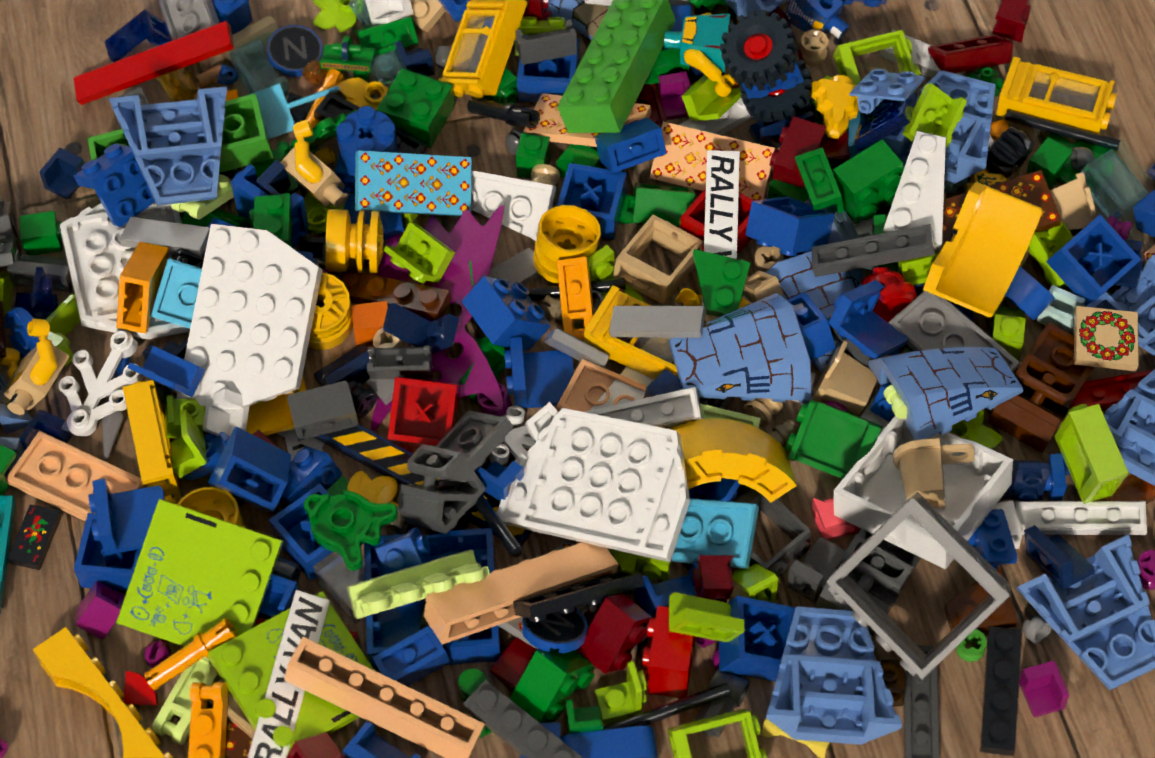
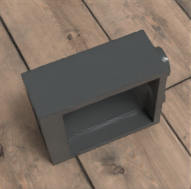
[732,487,812,577]

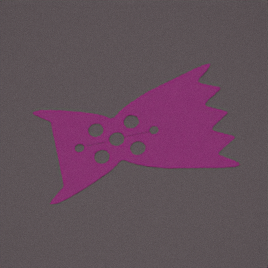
[368,205,504,431]

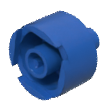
[336,106,398,175]

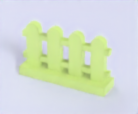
[346,549,490,619]

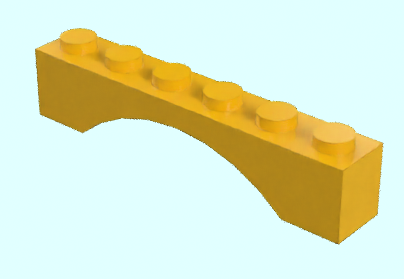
[32,627,173,758]

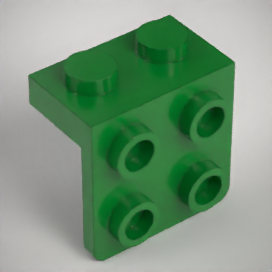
[249,193,292,247]

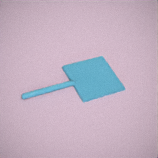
[243,83,339,139]

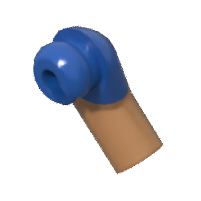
[195,64,238,89]

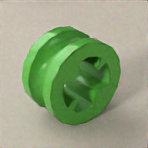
[956,629,987,662]

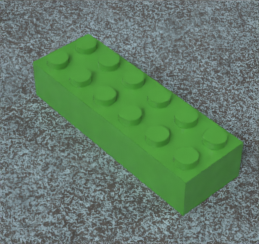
[557,0,676,133]
[87,93,274,173]

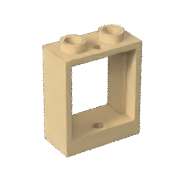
[613,215,704,305]

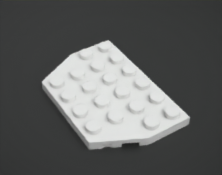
[60,202,190,339]
[177,224,322,411]
[497,408,690,562]

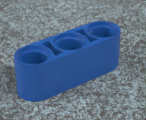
[1005,267,1055,321]
[561,726,658,758]

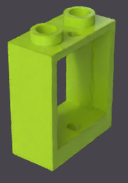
[833,29,921,85]
[1054,404,1129,504]
[667,709,767,758]

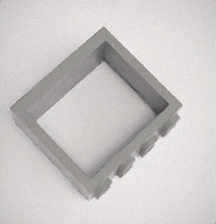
[826,491,1012,679]

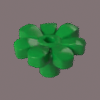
[968,67,1004,98]

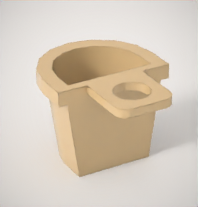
[1047,172,1097,231]
[812,340,877,416]
[893,438,975,509]

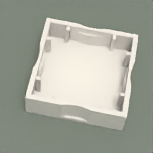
[833,416,1013,570]

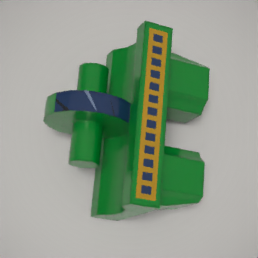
[320,36,375,80]

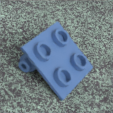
[849,69,925,114]

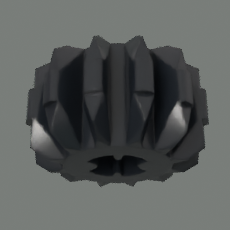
[986,127,1034,177]

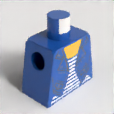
[786,0,850,39]

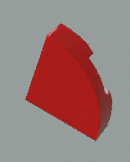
[124,671,159,705]

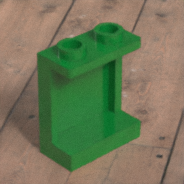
[785,399,883,479]

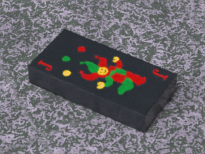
[8,504,62,570]

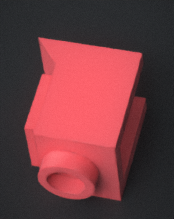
[811,498,860,541]

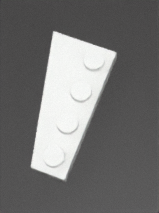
[883,131,946,250]
[471,170,556,241]

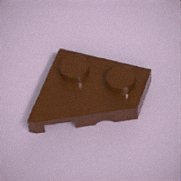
[944,566,1017,633]

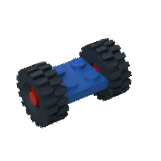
[720,10,815,127]

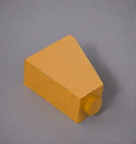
[116,242,169,334]

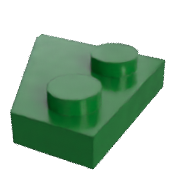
[693,249,751,317]

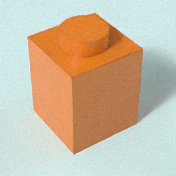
[351,301,388,347]

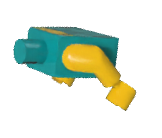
[664,13,734,97]

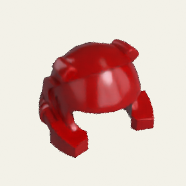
[860,267,917,322]

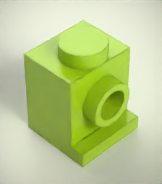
[165,395,206,438]

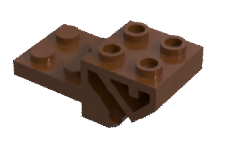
[988,322,1094,453]

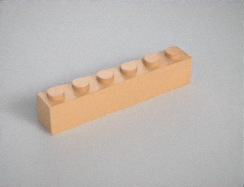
[424,542,618,645]
[284,637,485,758]

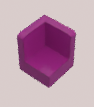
[658,71,691,120]
[75,581,125,639]
[1019,660,1069,717]

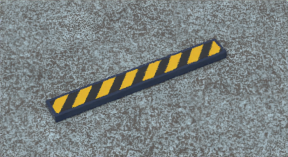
[314,424,532,547]

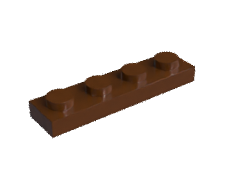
[339,270,452,320]

